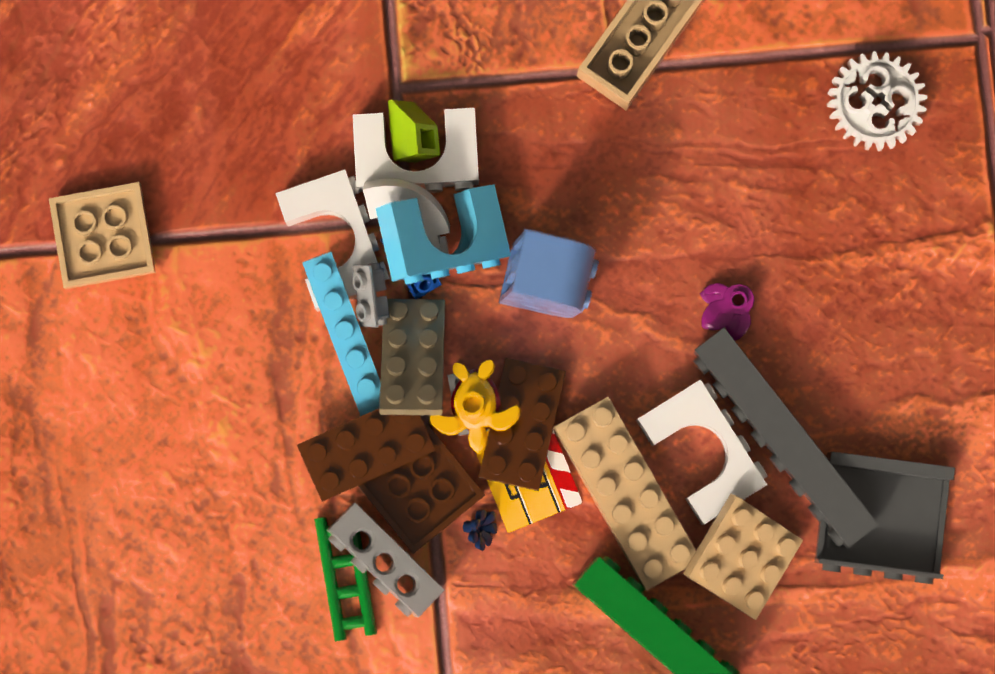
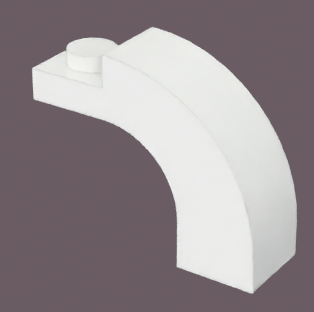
[363,179,450,254]

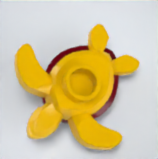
[430,360,521,454]

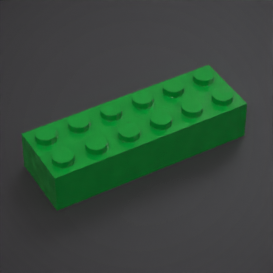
[572,556,741,674]

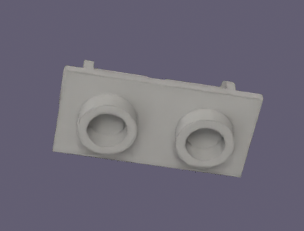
[352,263,390,327]

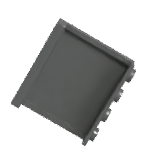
[814,452,955,584]

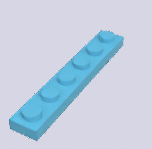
[302,251,380,416]

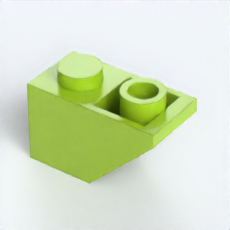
[388,100,440,163]

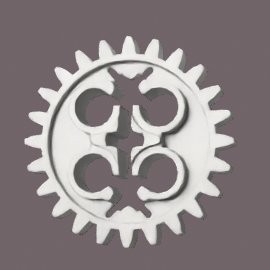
[827,51,927,151]

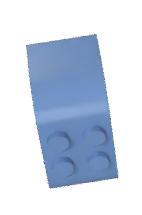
[499,229,598,318]

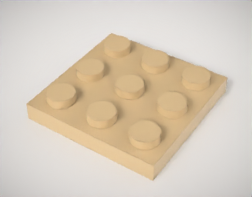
[49,182,156,289]
[683,494,803,620]

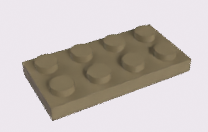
[379,299,445,416]

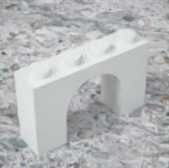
[353,108,479,193]
[276,170,390,312]
[636,379,767,525]

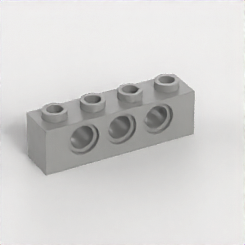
[327,503,444,617]

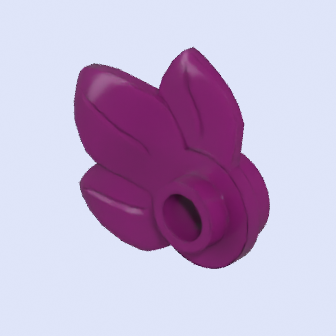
[700,283,754,341]

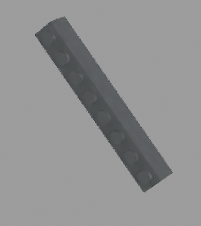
[693,328,879,548]

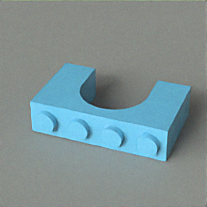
[375,184,511,285]

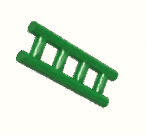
[314,517,377,642]

